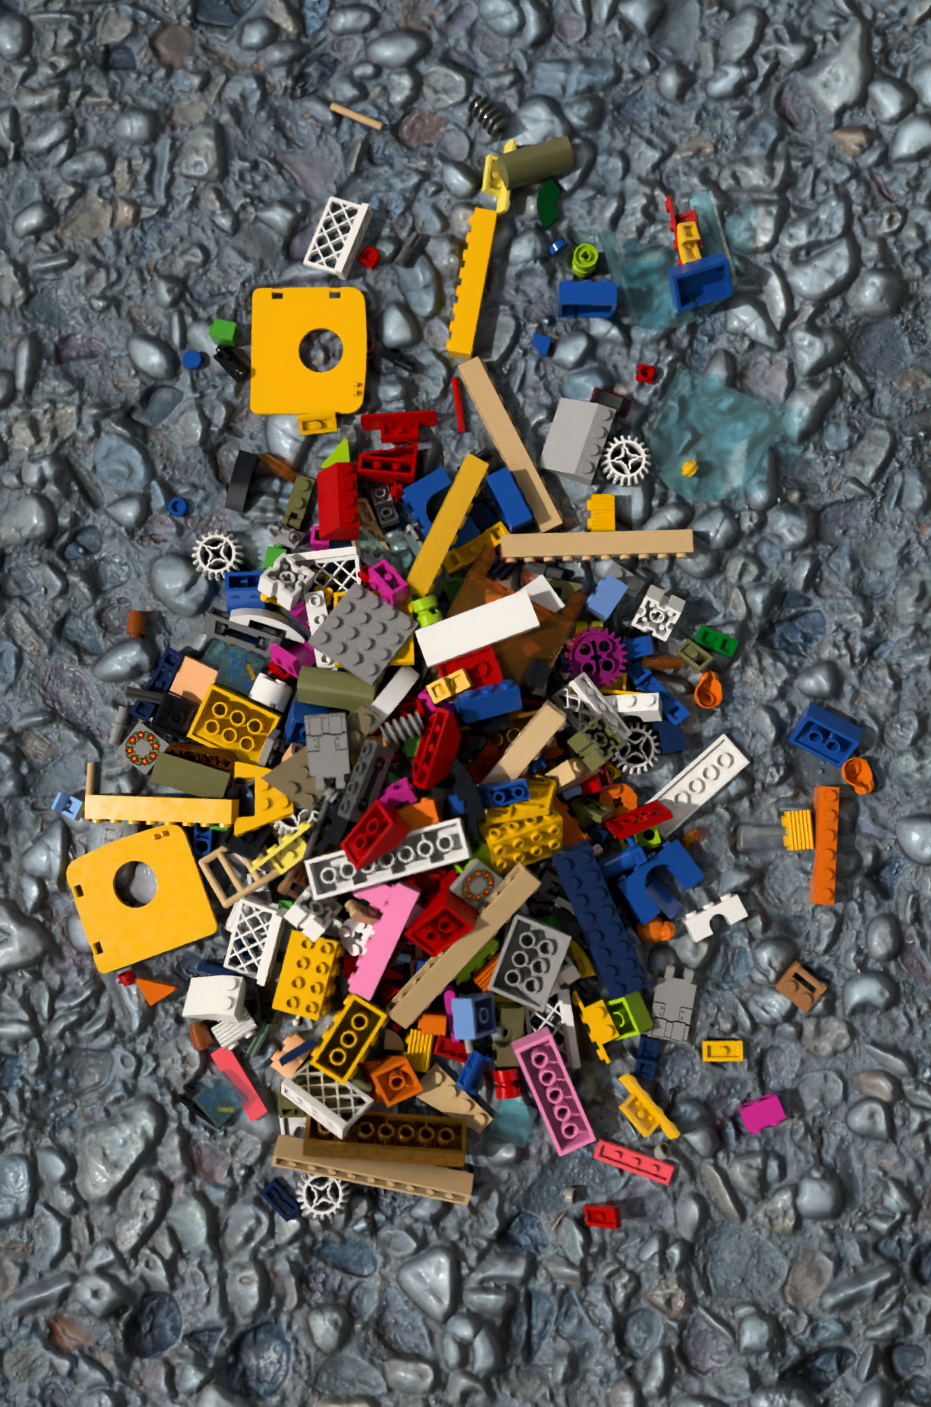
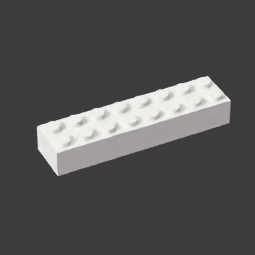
[305,818,473,901]

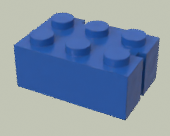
[667,252,733,312]
[557,279,617,318]
[486,467,534,534]

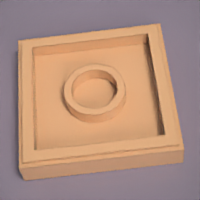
[170,655,221,705]

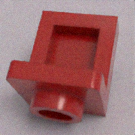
[267,661,296,684]

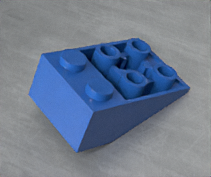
[225,571,268,633]

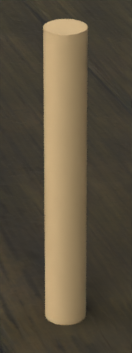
[330,102,383,131]
[84,763,95,821]

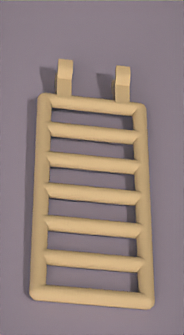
[198,805,334,908]

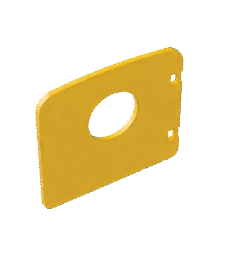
[250,287,367,415]
[66,824,218,974]

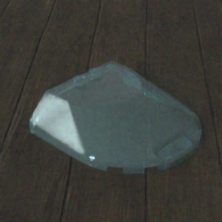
[650,366,786,502]

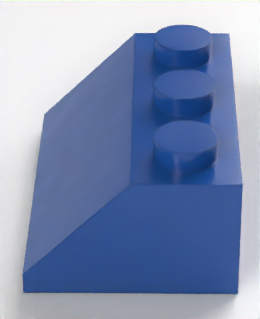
[455,679,523,724]
[284,701,350,746]
[789,702,863,768]

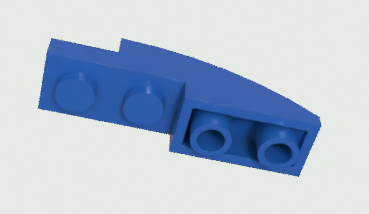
[447,779,531,816]

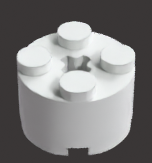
[248,673,293,713]
[338,917,375,956]

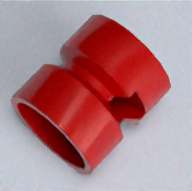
[493,1066,521,1099]

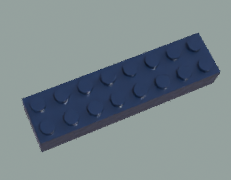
[551,838,649,1001]

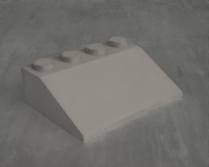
[537,397,616,486]
[487,912,572,1013]

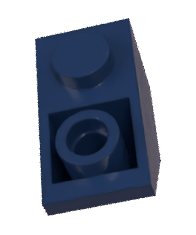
[651,717,686,755]

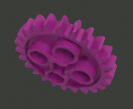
[564,626,628,689]

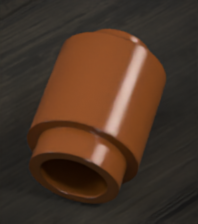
[126,610,147,639]
[188,1020,213,1051]

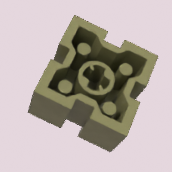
[567,713,627,772]

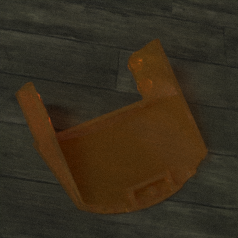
[444,544,587,686]

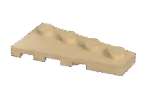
[414,1062,493,1134]

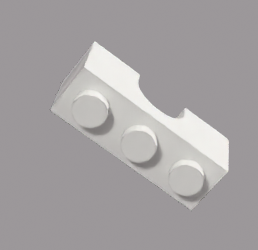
[604,693,662,722]
[682,893,748,942]

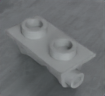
[268,523,306,550]
[401,523,425,557]

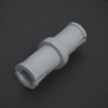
[108,706,131,746]

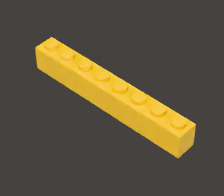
[446,207,497,360]
[405,453,489,598]
[85,795,239,827]

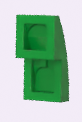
[693,625,739,659]

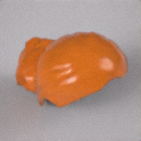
[694,670,723,709]
[841,757,874,795]
[636,916,676,943]

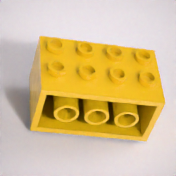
[478,805,563,876]
[272,929,346,1021]
[310,992,390,1085]

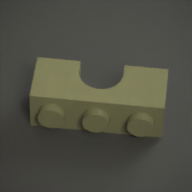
[491,1002,526,1067]

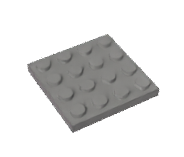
[308,582,419,687]

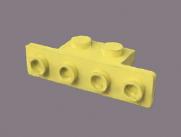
[482,139,517,216]
[249,819,316,875]

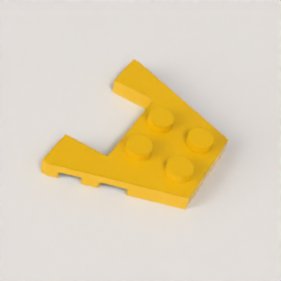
[234,762,295,837]
[485,773,557,825]

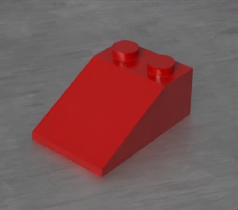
[340,799,410,871]
[404,888,477,958]

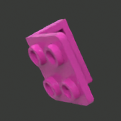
[269,640,317,679]

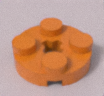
[598,783,637,820]

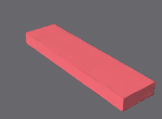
[210,1047,269,1122]
[593,1138,675,1186]

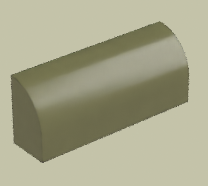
[496,135,574,191]
[297,665,379,711]
[149,752,233,799]
[277,1079,360,1118]

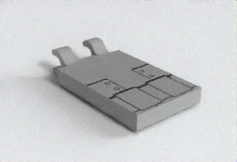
[304,712,351,791]
[647,964,697,1044]

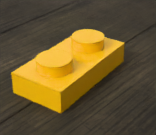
[297,411,338,435]
[702,1040,743,1062]

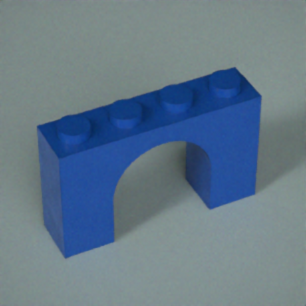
[401,467,481,551]
[613,839,705,925]

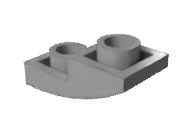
[370,485,400,528]

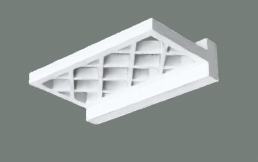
[303,196,373,280]
[287,546,362,601]
[551,672,632,740]
[223,896,289,986]
[523,985,581,1069]
[281,1056,374,1140]

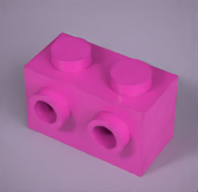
[368,559,409,607]
[737,1092,786,1134]

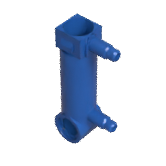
[599,835,648,880]

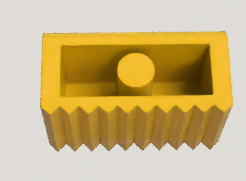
[587,494,615,532]
[781,810,815,851]
[403,1027,434,1073]

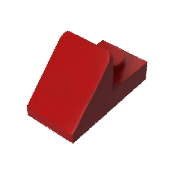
[584,1201,622,1229]

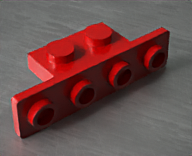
[665,195,704,266]
[361,410,437,443]

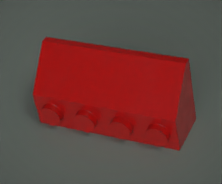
[317,462,359,540]

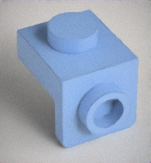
[51,792,85,821]

